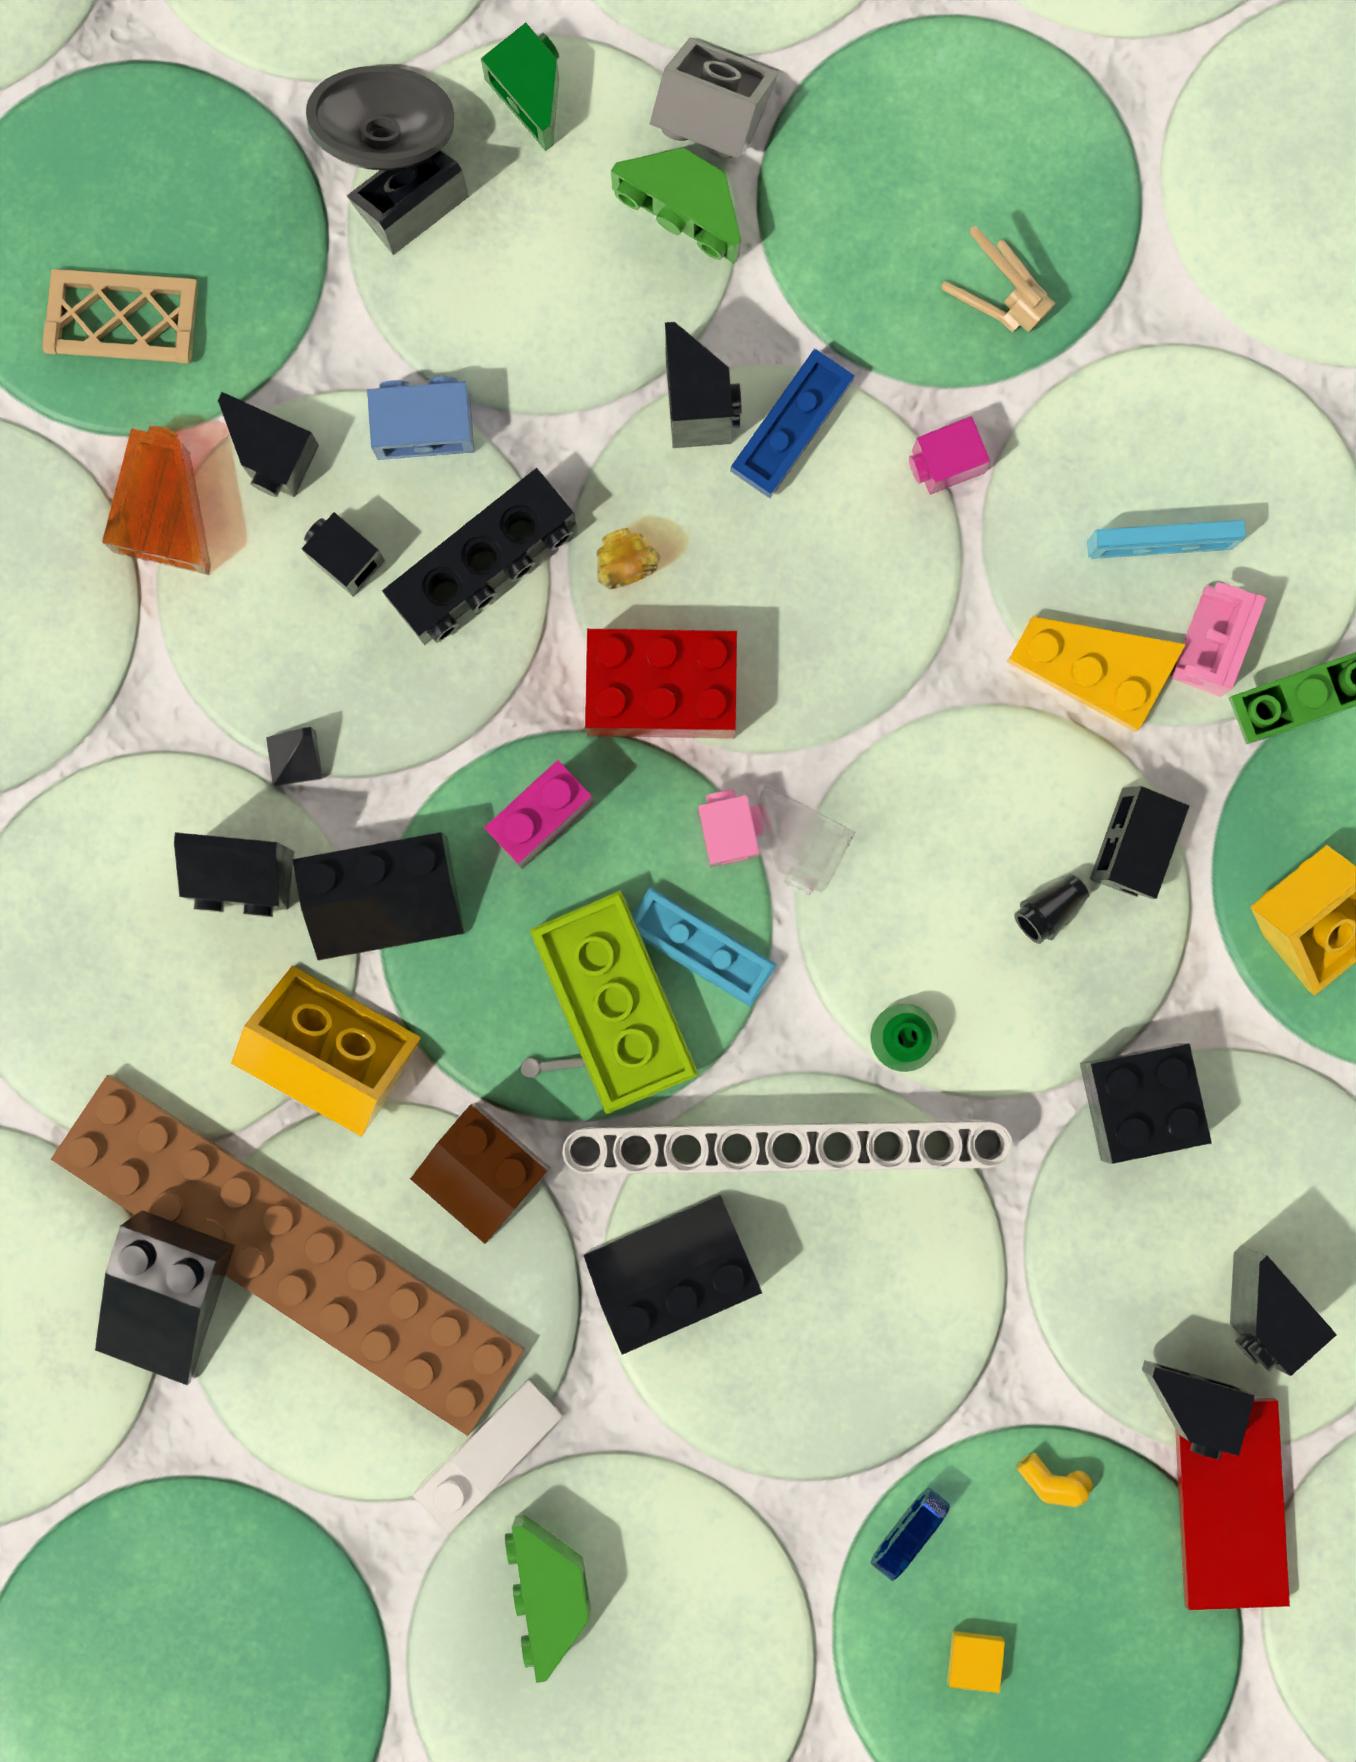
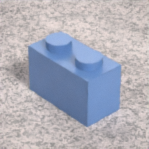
[367,376,474,460]

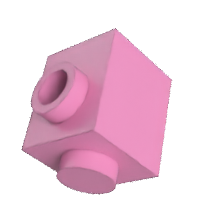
[698,790,764,868]

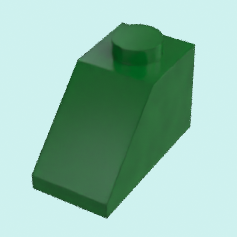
[481,22,560,151]

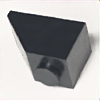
[218,392,319,497]
[1142,1360,1255,1460]

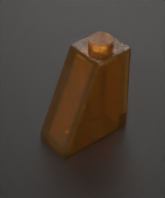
[102,426,211,575]

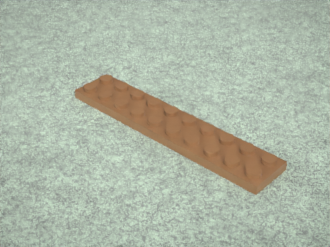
[51,1075,525,1436]

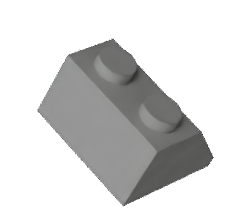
[649,38,779,159]

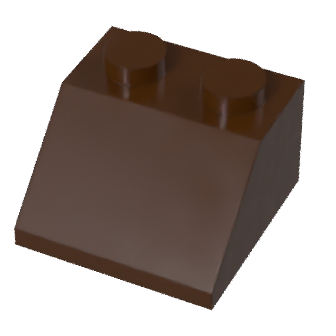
[410,1103,551,1244]

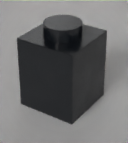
[301,512,385,597]

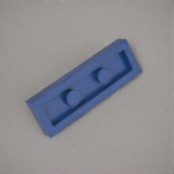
[730,348,855,498]

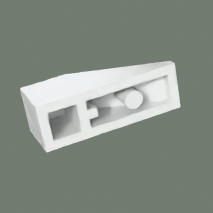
[413,1379,563,1533]

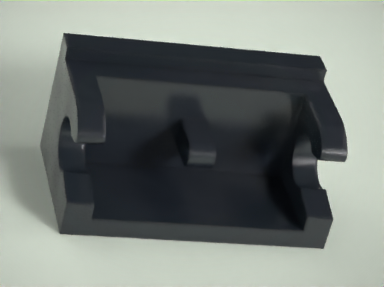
[1089,786,1190,899]

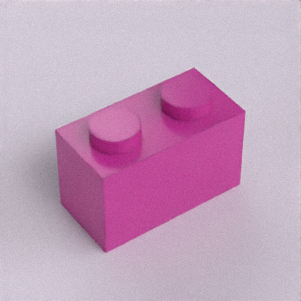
[484,760,594,869]

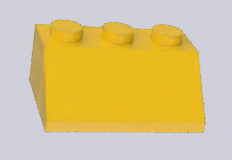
[231,965,421,1137]

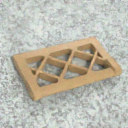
[42,269,199,364]

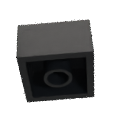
[1080,1043,1212,1164]

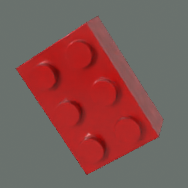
[585,628,737,739]

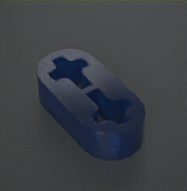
[871,1487,950,1581]

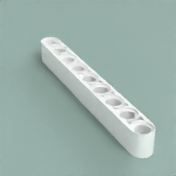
[562,1120,1013,1175]

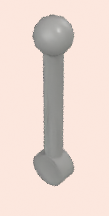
[521,1057,586,1078]

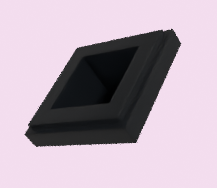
[266,727,323,787]

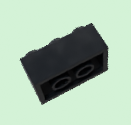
[292,832,465,961]
[583,1195,762,1355]

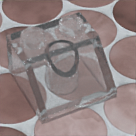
[757,785,856,896]

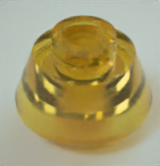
[596,528,661,589]

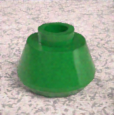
[870,1004,938,1072]

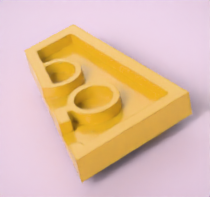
[1007,616,1186,732]

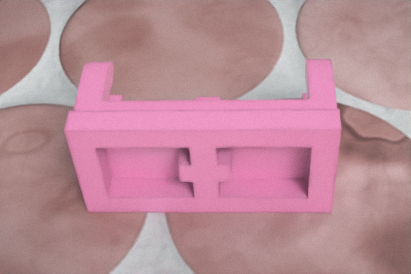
[1170,582,1267,697]

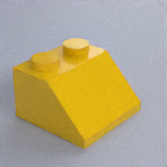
[1250,845,1356,996]

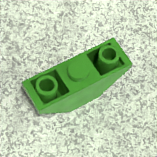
[611,147,741,264]
[1229,652,1356,744]
[505,1515,591,1683]

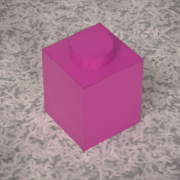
[909,416,990,495]

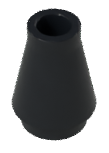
[1014,874,1089,944]

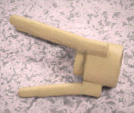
[941,226,1056,333]

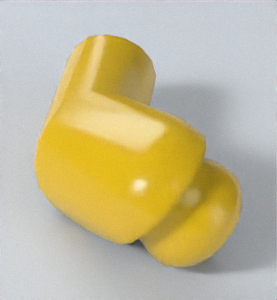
[1016,1452,1093,1508]

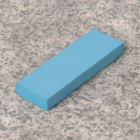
[1087,520,1246,559]
[632,887,777,1007]

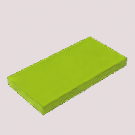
[529,891,699,1114]

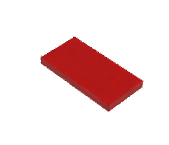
[1175,1398,1290,1610]

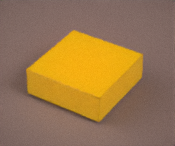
[947,1631,1005,1693]

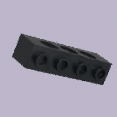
[382,467,576,645]

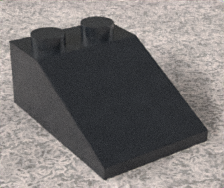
[95,1210,235,1386]

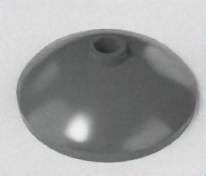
[306,66,454,170]

